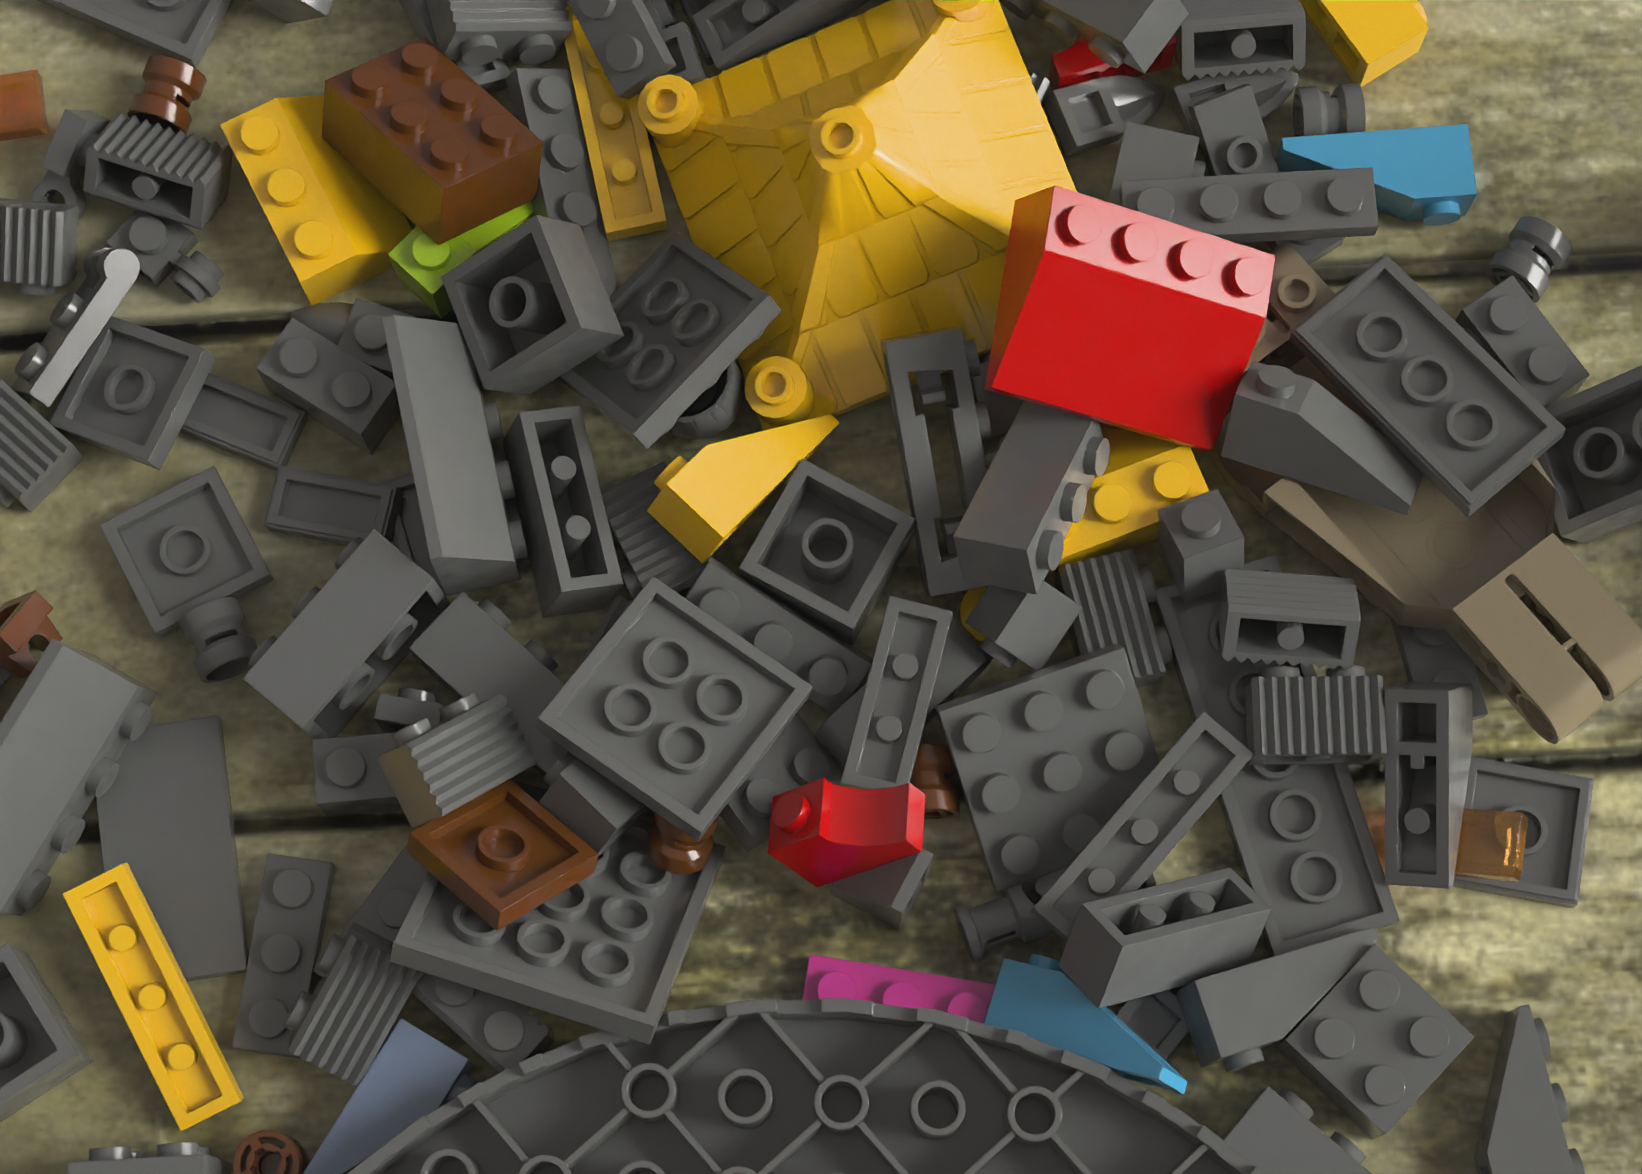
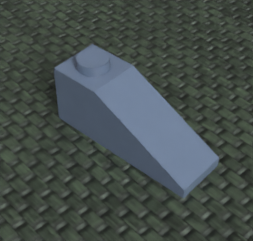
[303,1018,476,1174]

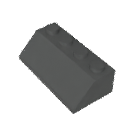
[382,315,529,596]
[0,639,158,916]

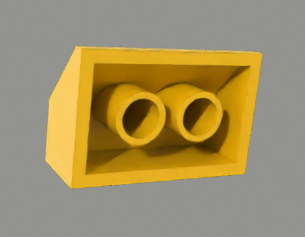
[220,95,412,305]
[1044,424,1210,581]

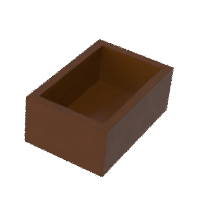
[322,37,543,245]

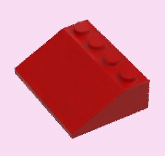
[985,185,1275,452]

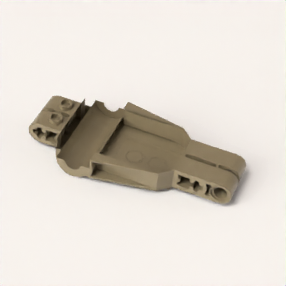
[1207,244,1642,744]

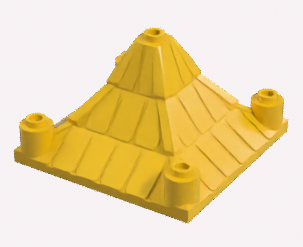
[637,0,1077,430]

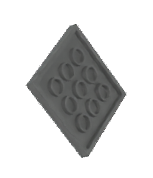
[390,778,726,1045]

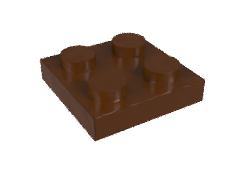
[406,779,598,931]

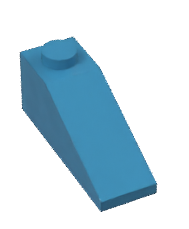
[1275,124,1477,226]
[984,954,1188,1095]

